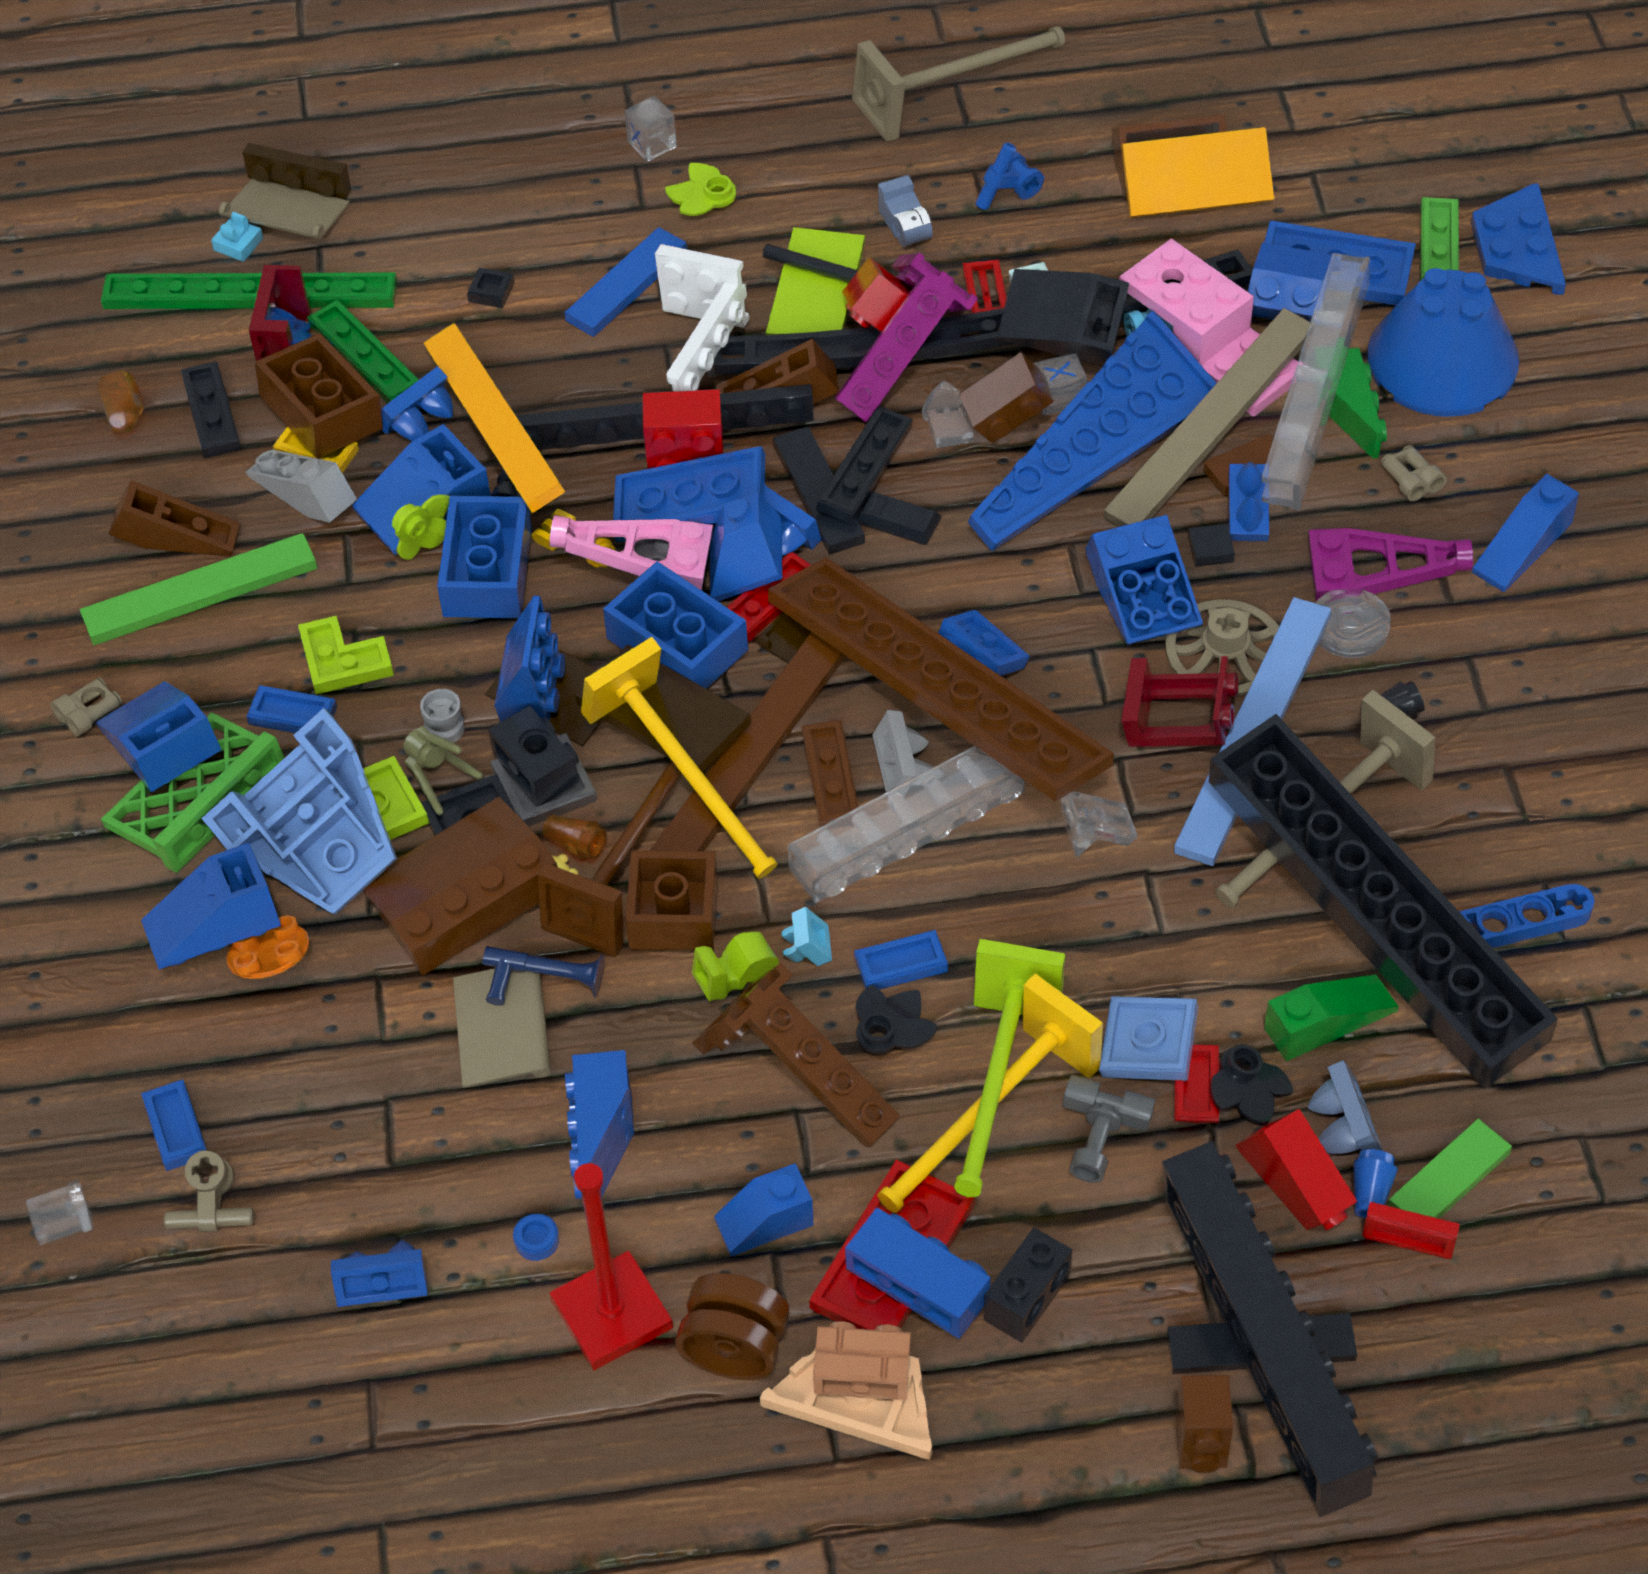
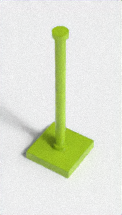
[954,939,1066,1197]

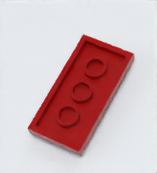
[809,1160,975,1330]

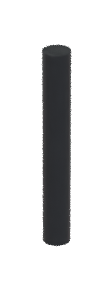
[763,244,859,283]

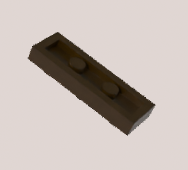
[242,143,351,200]

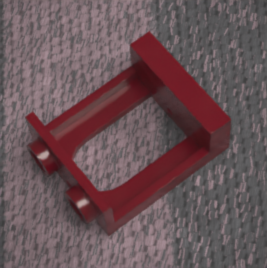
[249,265,311,361]
[1121,656,1239,747]

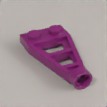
[1308,528,1473,601]

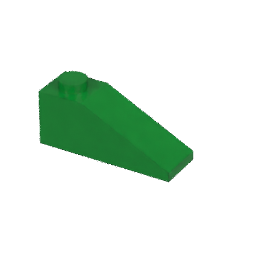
[1264,974,1399,1061]

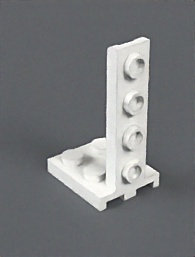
[655,244,750,392]

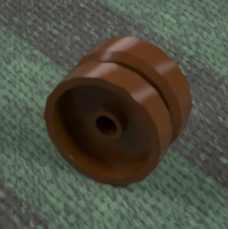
[675,1273,789,1380]

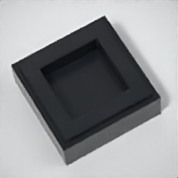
[467,267,515,309]
[1188,524,1235,567]

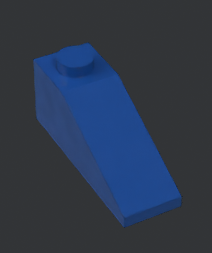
[1472,474,1579,592]

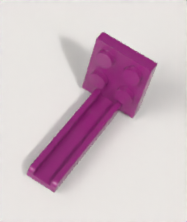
[835,252,978,422]

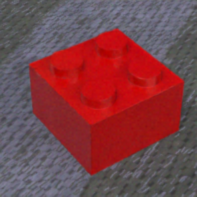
[643,389,724,469]

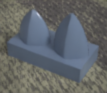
[1308,1060,1383,1154]

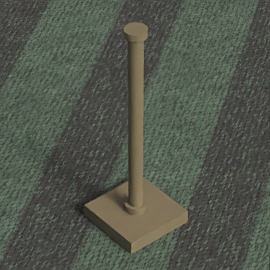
[852,26,1065,142]
[1215,690,1436,908]

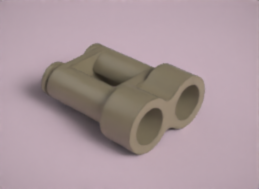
[1381,445,1447,501]
[50,677,123,737]

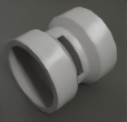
[420,689,465,743]

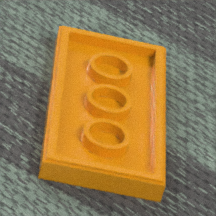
[1121,127,1274,218]

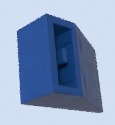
[352,424,491,555]
[1085,515,1203,645]
[494,596,565,722]
[96,681,221,792]
[141,843,281,969]
[565,1050,634,1199]

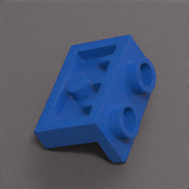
[938,609,1029,676]

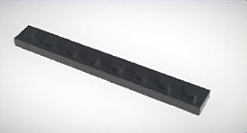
[515,384,814,450]

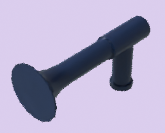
[483,946,605,1005]

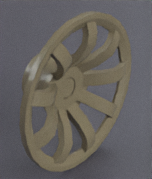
[1165,600,1279,696]

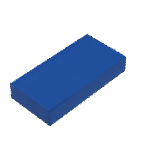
[246,685,337,733]
[854,930,948,990]
[141,1079,206,1172]

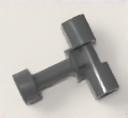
[1062,1074,1156,1183]

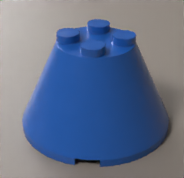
[1367,268,1519,417]

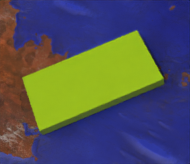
[766,227,865,335]

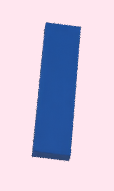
[565,227,687,337]

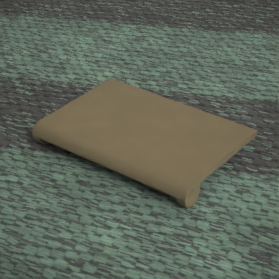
[219,178,350,239]
[453,968,551,1088]

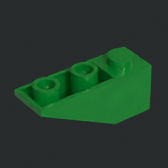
[1311,348,1387,459]

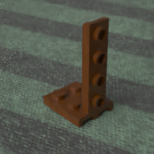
[692,962,900,1147]

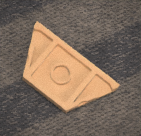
[760,1347,932,1460]

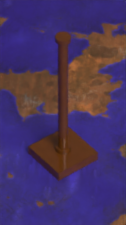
[538,760,682,957]

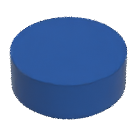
[513,1214,559,1261]

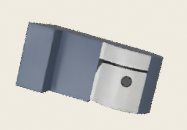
[878,175,933,247]

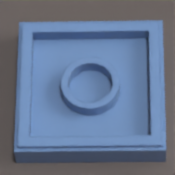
[1099,996,1199,1081]

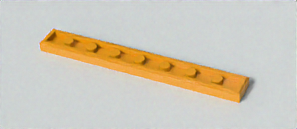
[423,323,565,513]

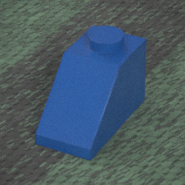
[714,1163,814,1257]

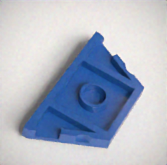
[1471,183,1566,295]

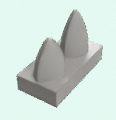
[872,710,944,801]

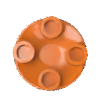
[226,915,309,979]

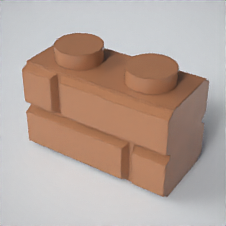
[813,1321,911,1400]

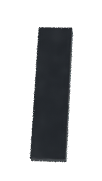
[816,405,913,524]
[773,427,865,554]
[1167,1313,1357,1374]

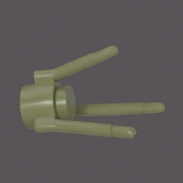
[404,726,484,815]

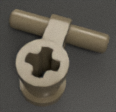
[163,1150,255,1232]

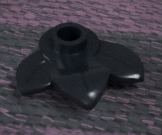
[856,985,937,1054]
[1210,1044,1293,1125]

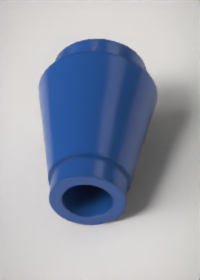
[1353,1149,1398,1219]

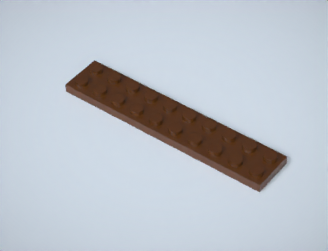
[768,557,1114,802]

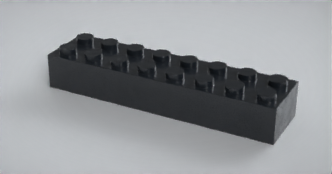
[1162,1141,1378,1517]

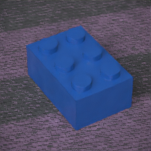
[437,496,532,618]
[603,561,748,689]

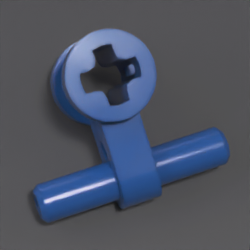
[976,142,1044,210]

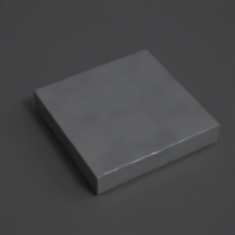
[490,733,598,827]

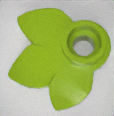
[665,163,736,216]
[392,494,450,560]

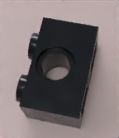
[488,705,579,806]

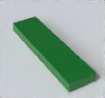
[307,300,419,404]

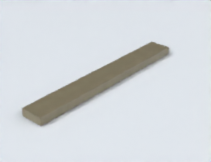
[1104,308,1315,527]

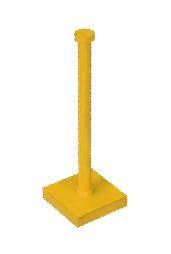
[581,637,778,879]
[878,974,1103,1213]

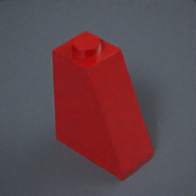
[1235,1109,1357,1231]

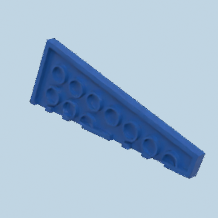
[968,311,1217,551]

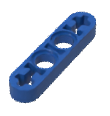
[1459,884,1595,948]

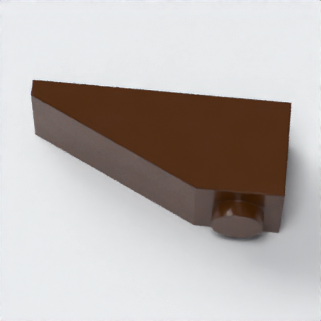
[716,339,839,404]
[108,480,240,557]

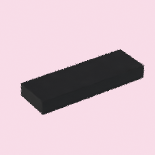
[181,361,241,458]

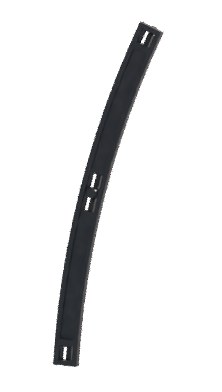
[714,249,1253,375]

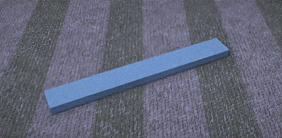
[1174,597,1331,867]

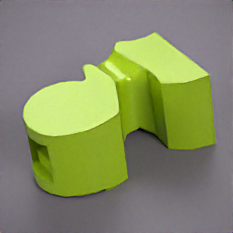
[692,932,779,1002]

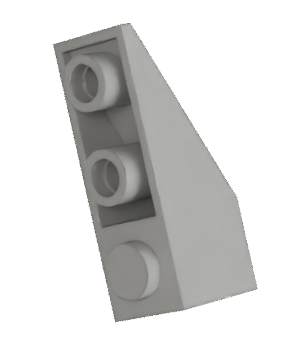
[245,450,357,522]

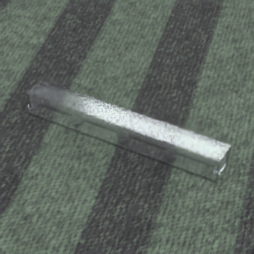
[1262,253,1370,510]

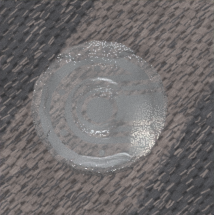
[1316,590,1391,658]

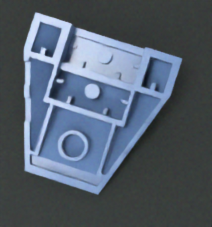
[202,708,397,915]

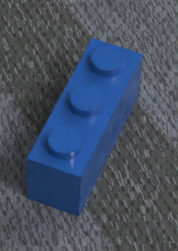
[845,1208,991,1339]

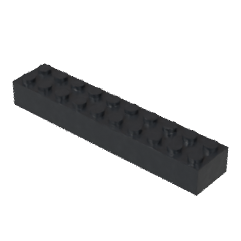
[1209,714,1558,1089]

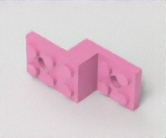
[1119,239,1306,417]

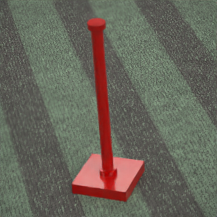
[549,1163,673,1371]

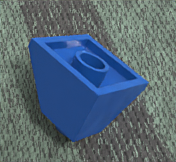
[710,491,782,602]

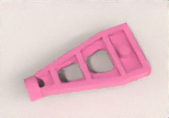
[550,515,713,590]

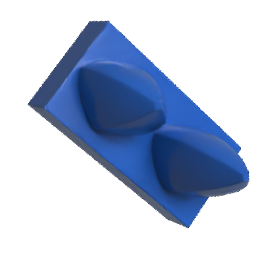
[381,366,453,441]
[1228,462,1269,541]
[764,485,822,556]
[331,1240,428,1307]

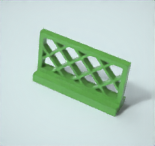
[101,712,284,873]

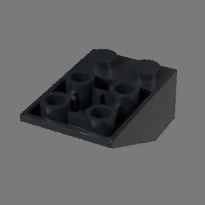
[997,269,1129,367]

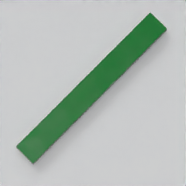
[101,272,397,309]

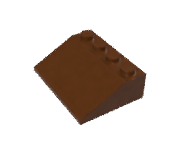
[363,797,558,976]

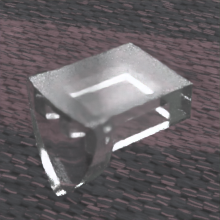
[922,381,973,448]
[25,1179,93,1245]

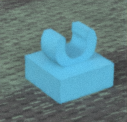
[211,212,263,262]
[781,907,832,966]

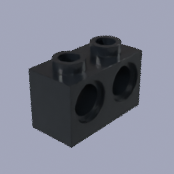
[984,1227,1072,1343]

